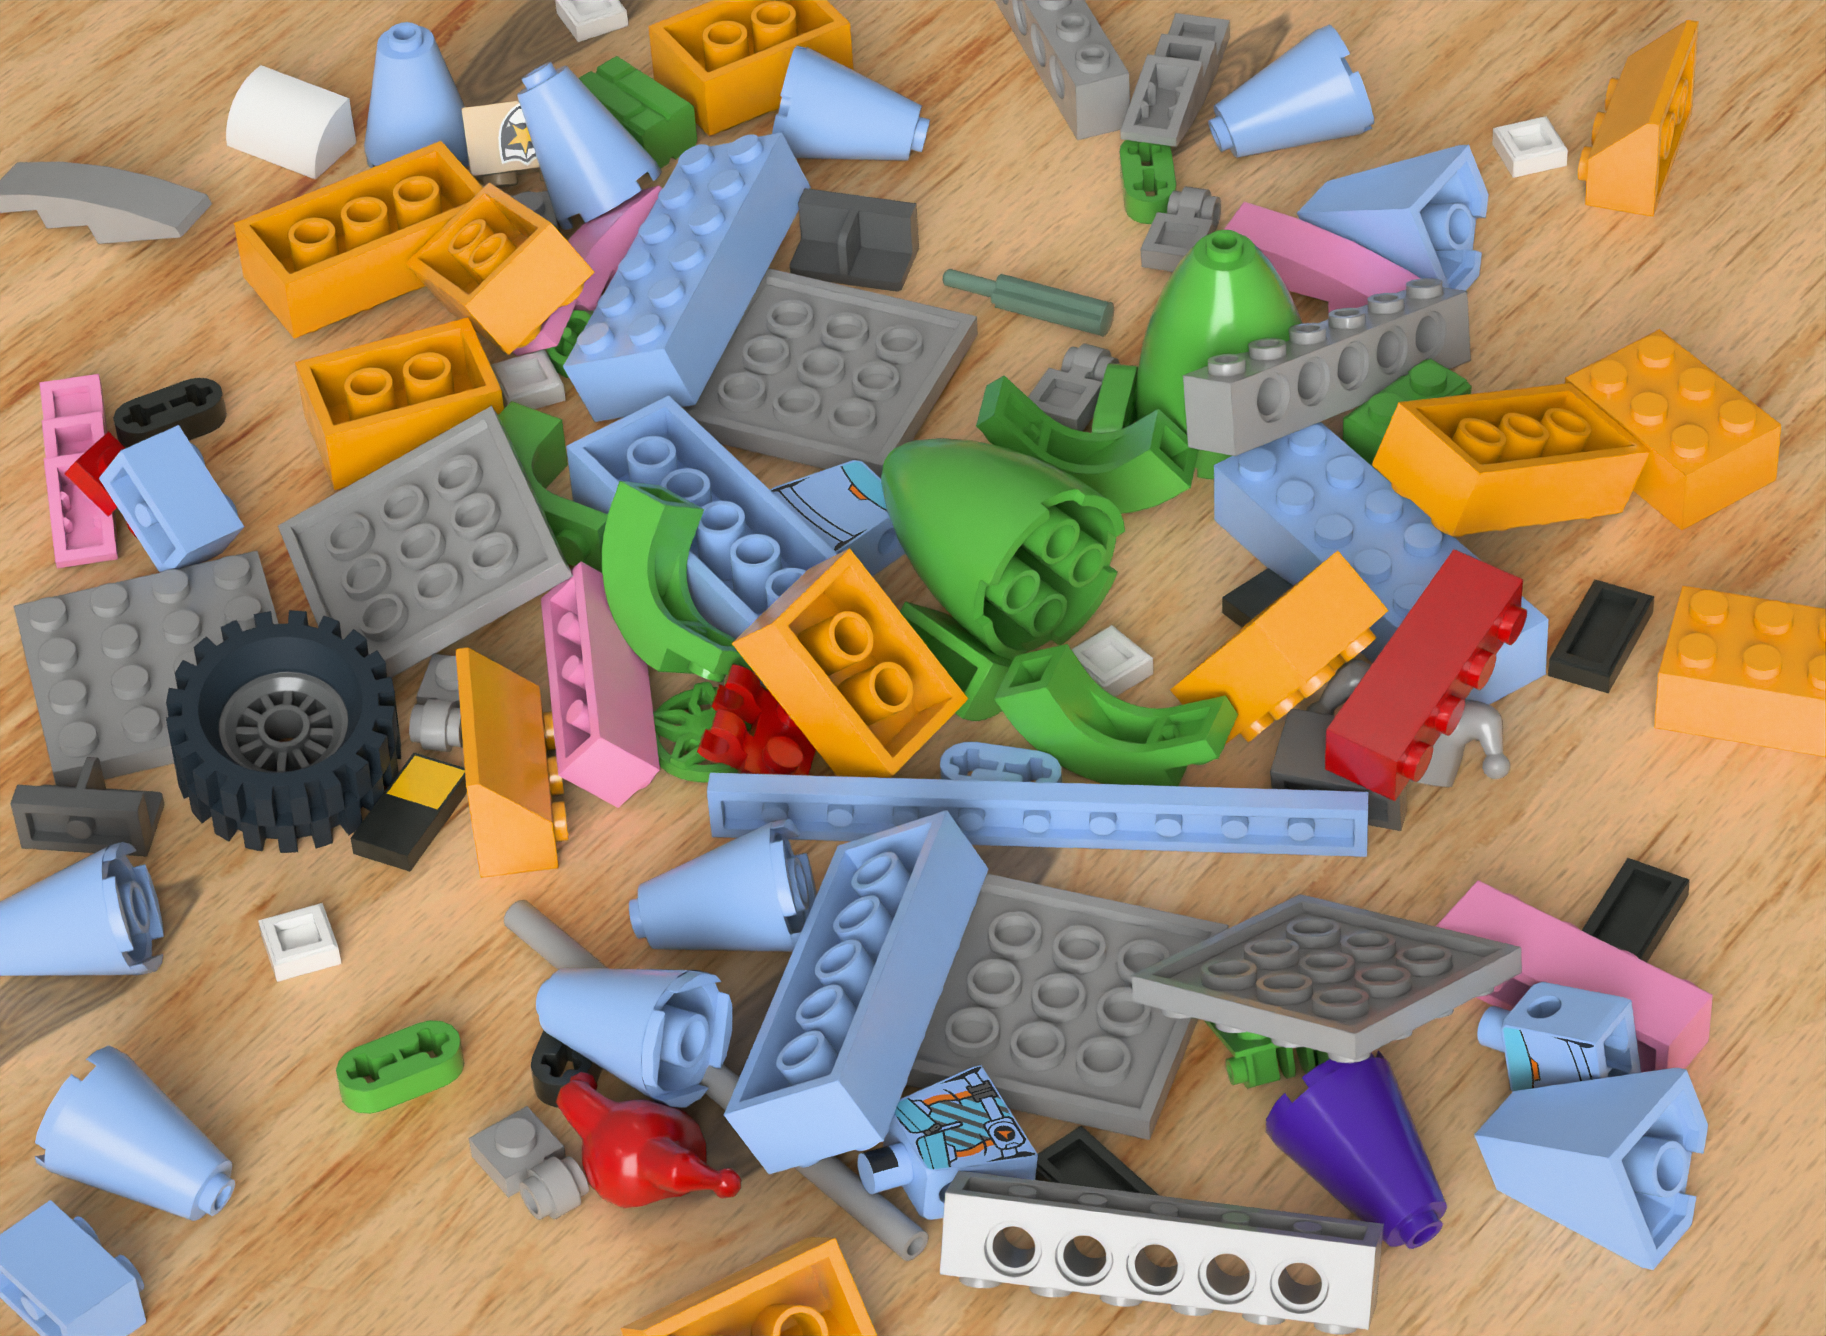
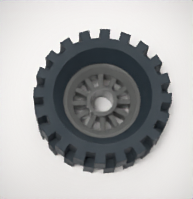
[166,610,401,853]

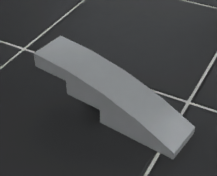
[1120,13,1230,147]
[0,162,212,244]

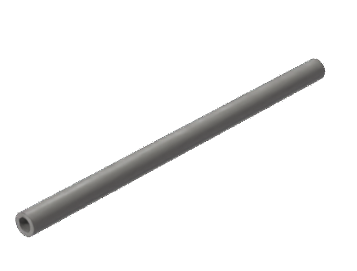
[504,900,928,1261]

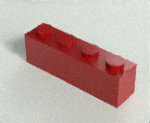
[1325,549,1527,801]

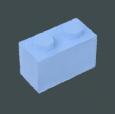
[99,425,245,572]
[0,1200,146,1336]

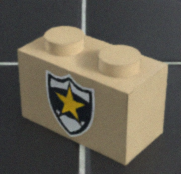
[462,101,544,188]

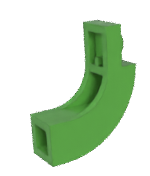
[976,375,1199,514]
[498,401,608,573]
[602,481,754,682]
[994,644,1238,786]

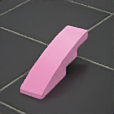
[513,185,662,356]
[1224,202,1421,317]
[39,374,118,568]

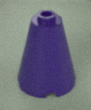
[1266,1050,1447,1249]

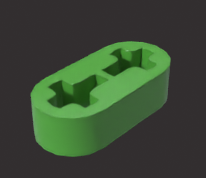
[1120,140,1176,224]
[1092,363,1138,433]
[336,1020,464,1114]

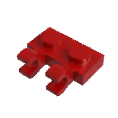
[697,665,816,775]

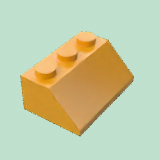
[1578,20,1699,217]
[455,647,569,878]
[620,1237,877,1336]

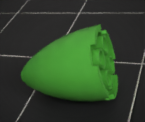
[1135,230,1303,480]
[881,438,1125,660]

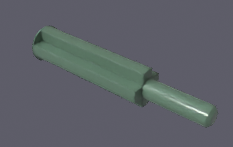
[942,269,1114,337]

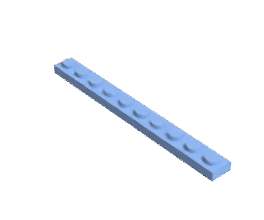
[707,773,1369,857]

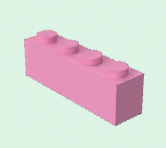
[541,561,660,808]
[1436,880,1713,1072]

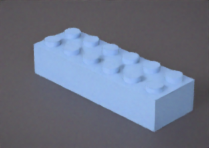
[563,132,811,422]
[566,395,838,688]
[1214,422,1549,705]
[724,810,988,1174]

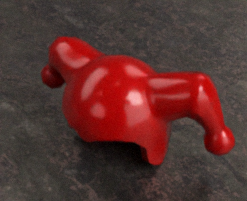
[556,1072,742,1208]

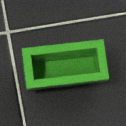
[900,602,1013,721]

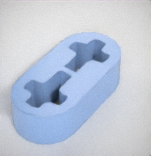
[940,742,1062,783]

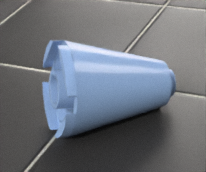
[364,22,469,168]
[1208,24,1374,158]
[772,45,930,161]
[517,62,662,230]
[629,818,817,952]
[0,842,164,976]
[536,968,732,1108]
[35,1046,235,1221]

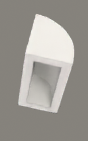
[226,65,356,180]

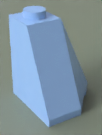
[1297,145,1489,291]
[1474,1068,1708,1270]

